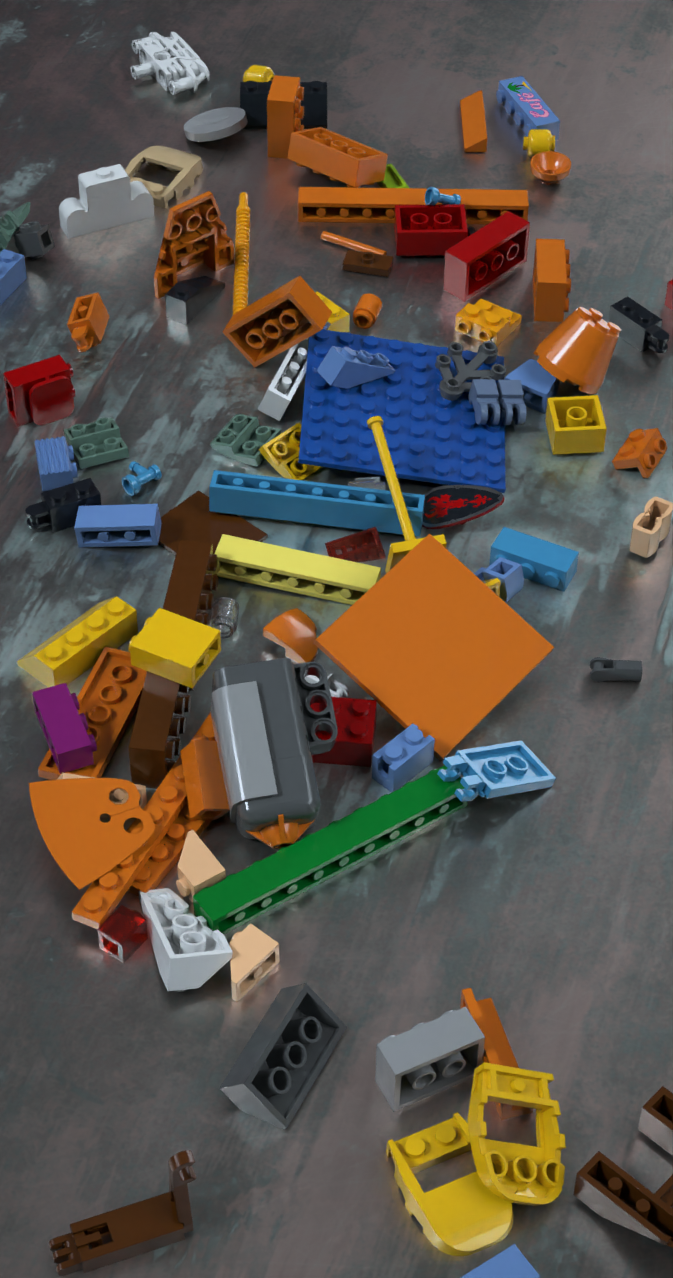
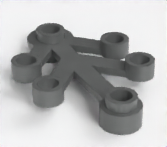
[435,341,506,401]

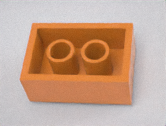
[267,75,304,159]
[533,239,571,322]

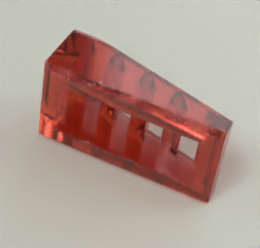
[325,527,386,562]

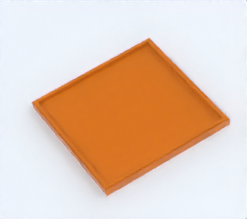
[314,533,554,762]

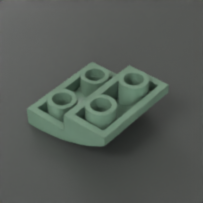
[210,414,282,467]
[63,418,129,469]

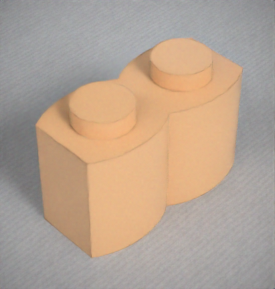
[629,497,673,558]

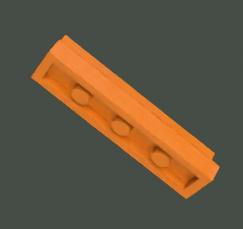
[460,988,534,1121]

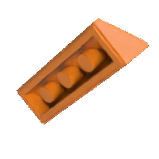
[460,90,487,152]

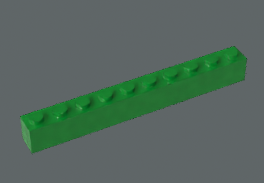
[193,765,468,935]

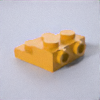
[455,299,522,346]

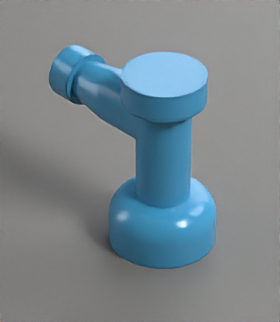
[425,186,461,206]
[122,461,162,496]

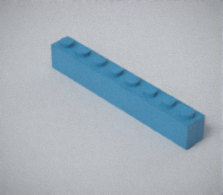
[209,470,425,536]

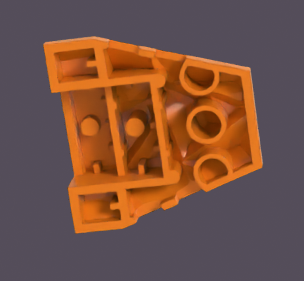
[154,191,234,299]

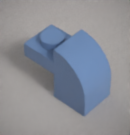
[474,557,524,603]

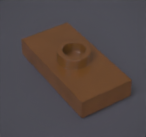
[342,250,393,277]

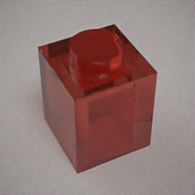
[97,905,148,963]

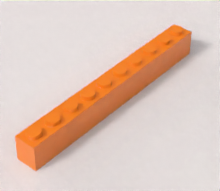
[298,187,529,225]

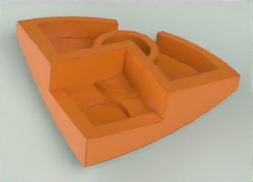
[263,608,319,663]

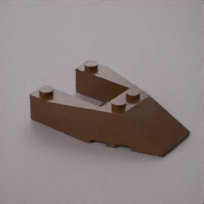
[573,1086,673,1248]

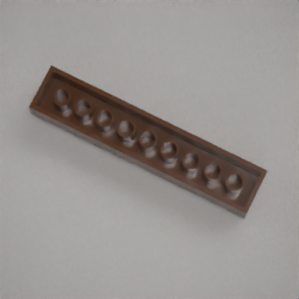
[128,540,218,789]

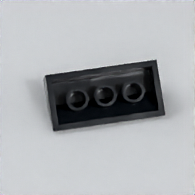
[240,81,327,129]

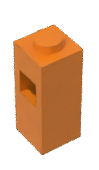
[180,737,230,820]

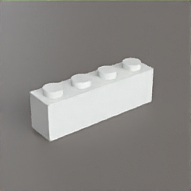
[257,338,309,421]

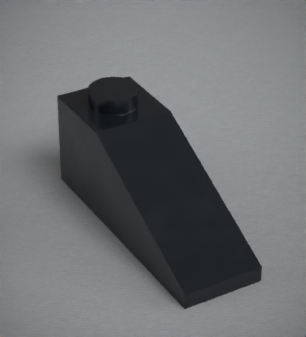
[165,276,225,325]

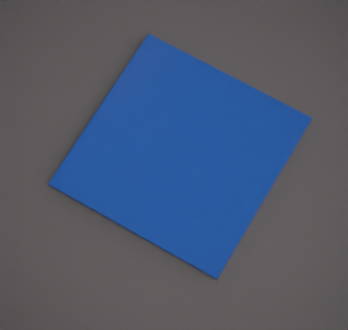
[298,329,506,493]

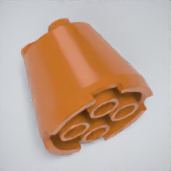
[533,306,621,394]

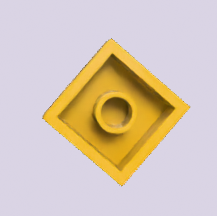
[545,395,607,455]

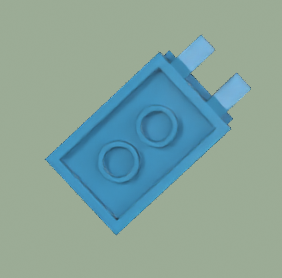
[437,740,556,802]

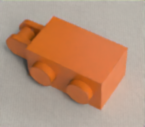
[67,292,110,352]

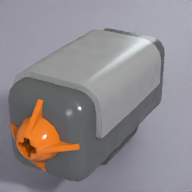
[210,658,338,849]

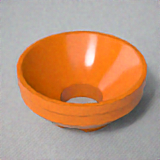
[530,151,571,185]

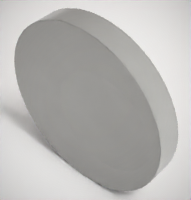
[184,107,248,142]

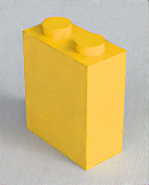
[128,608,221,689]

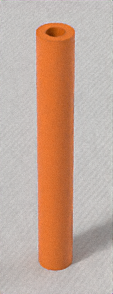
[321,231,387,255]

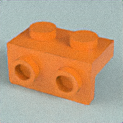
[612,428,667,478]

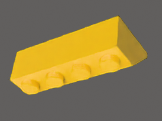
[17,596,138,688]

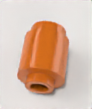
[353,293,382,329]

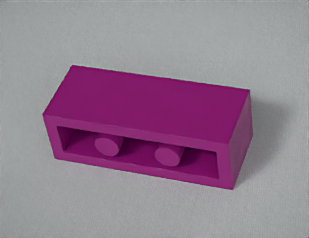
[32,683,97,774]

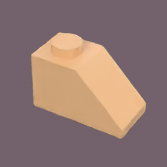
[176,830,226,902]
[229,923,280,1002]

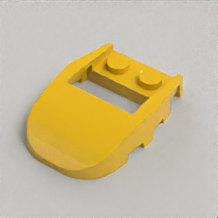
[467,1062,566,1206]
[386,1112,514,1256]

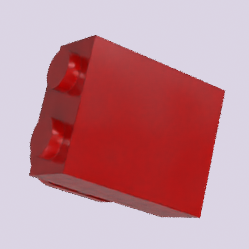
[3,355,76,427]

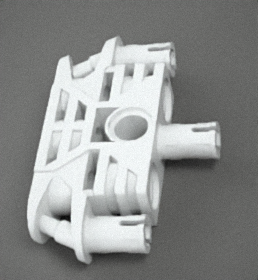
[131,32,210,95]

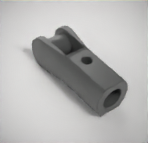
[590,657,642,682]

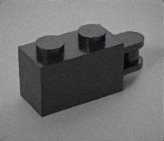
[609,296,669,353]
[25,478,101,533]

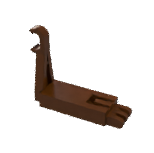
[48,1150,197,1276]

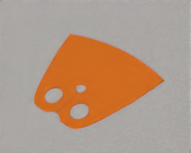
[29,778,155,890]

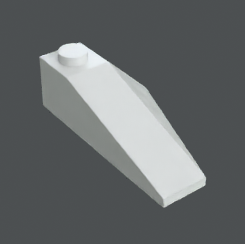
[139,888,233,992]

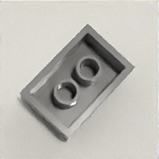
[375,1006,485,1112]

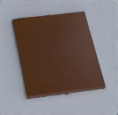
[158,490,268,556]

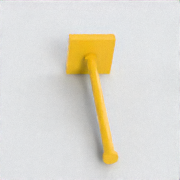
[367,416,447,573]

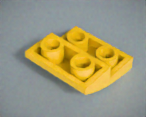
[259,422,322,480]

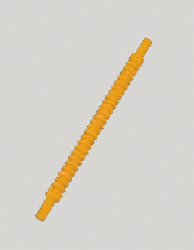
[233,192,250,314]

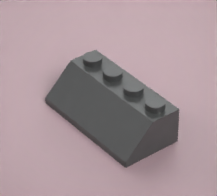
[219,983,347,1129]

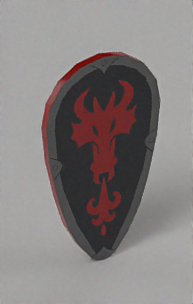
[422,485,505,529]

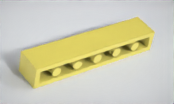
[214,534,381,605]

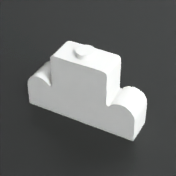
[59,164,154,239]

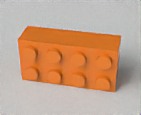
[288,127,388,188]
[222,276,332,368]

